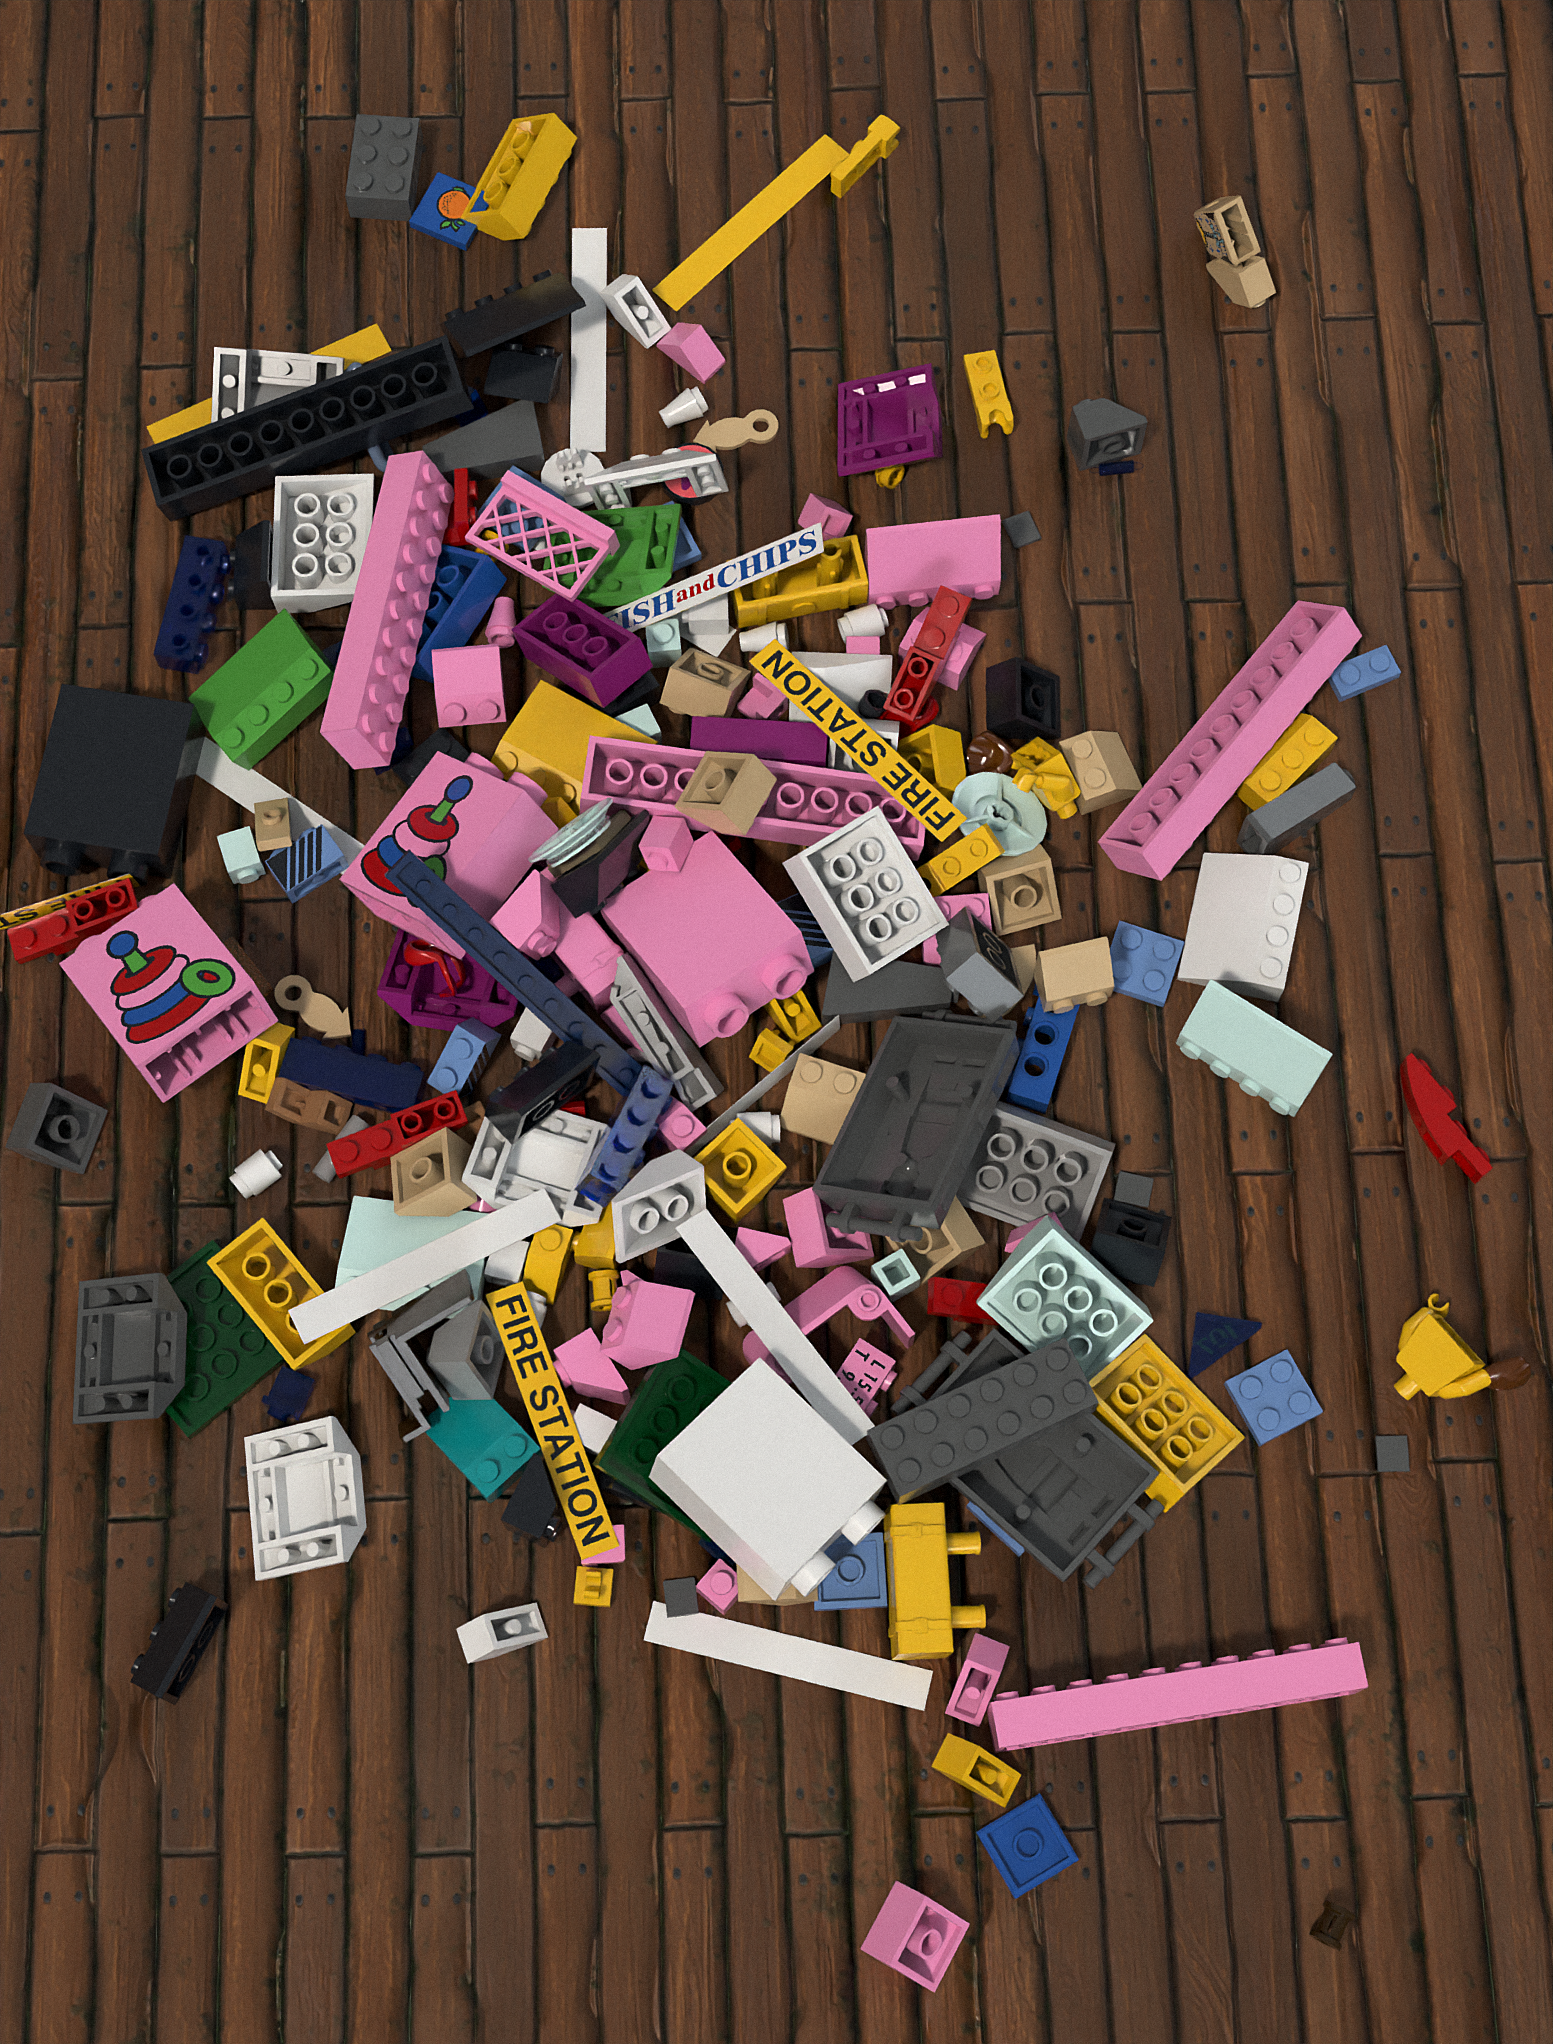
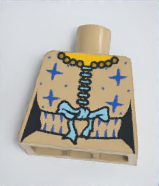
[1194,195,1261,267]

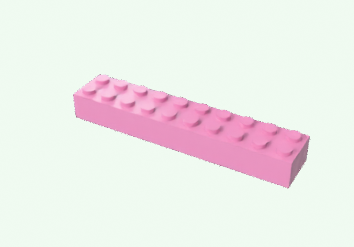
[320,450,454,769]
[1098,600,1362,881]
[579,735,926,861]
[987,1637,1368,1753]

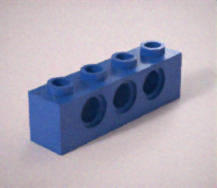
[1004,984,1080,1114]

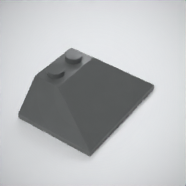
[72,1273,187,1425]

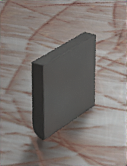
[1002,511,1041,549]
[1114,1171,1154,1208]
[1375,1435,1410,1472]
[663,1577,699,1618]

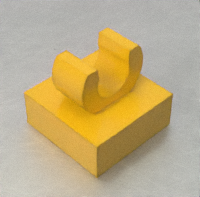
[749,1028,795,1073]
[573,1566,614,1607]

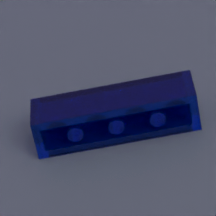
[278,1036,428,1114]

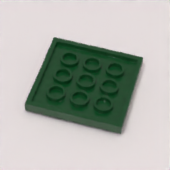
[165,1239,286,1440]
[592,1347,732,1542]

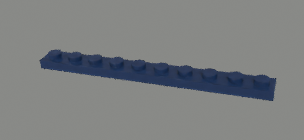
[384,849,663,1111]

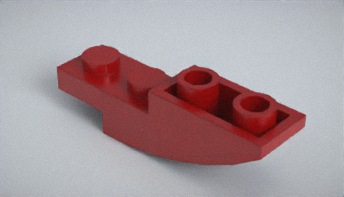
[883,585,973,722]
[7,878,139,964]
[1400,1053,1493,1185]
[326,1090,469,1179]
[927,1277,1001,1326]

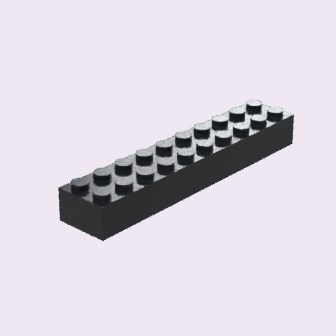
[141,335,474,522]

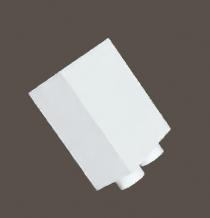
[649,1357,887,1601]

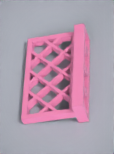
[465,470,620,603]

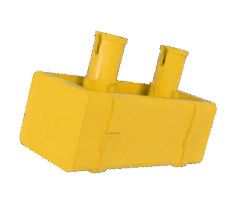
[726,535,869,628]
[883,1503,986,1660]

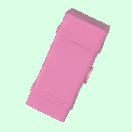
[505,866,624,1014]

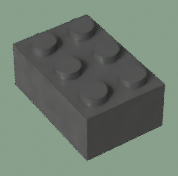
[345,114,423,221]
[935,906,1024,1023]

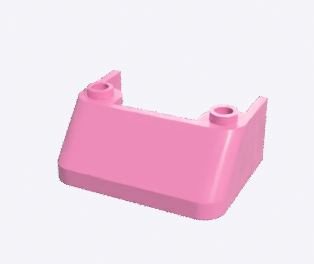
[743,1266,915,1385]

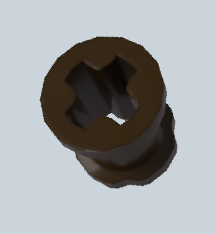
[1308,1900,1355,1951]

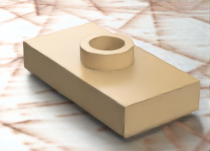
[254,798,292,852]

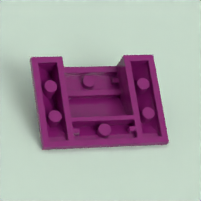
[837,363,943,477]
[377,928,531,1032]

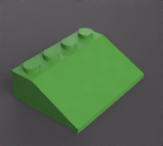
[188,608,336,771]

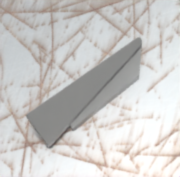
[609,952,724,1112]

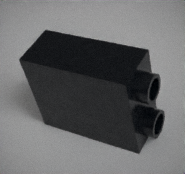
[23,684,206,887]

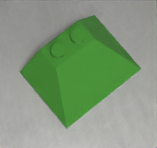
[542,504,682,607]

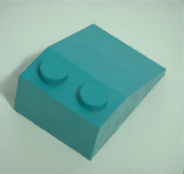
[425,1396,544,1504]

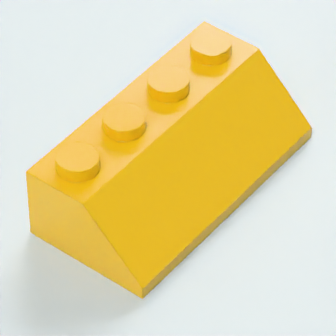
[460,113,577,241]
[206,1218,356,1371]

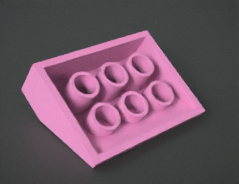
[864,514,1001,610]

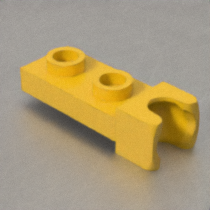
[830,115,901,199]
[963,350,1014,439]
[916,823,1005,897]

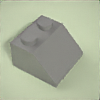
[426,1300,505,1400]

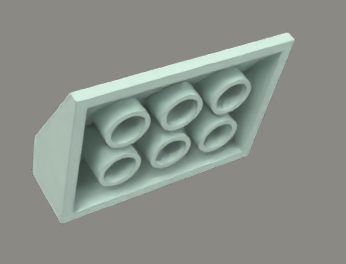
[1176,979,1333,1117]
[335,1196,489,1319]
[976,1215,1154,1382]

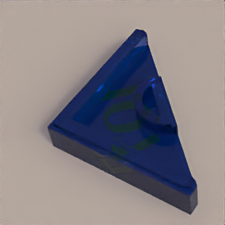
[1187,1312,1262,1379]

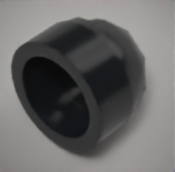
[858,690,886,719]

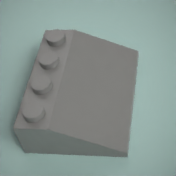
[956,1100,1116,1243]

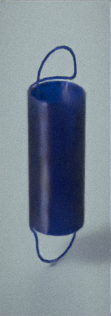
[1089,460,1144,476]
[351,1020,366,1076]

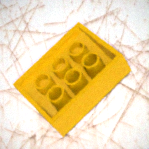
[490,680,658,819]
[1089,1334,1245,1513]

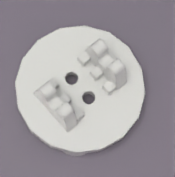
[541,448,605,509]

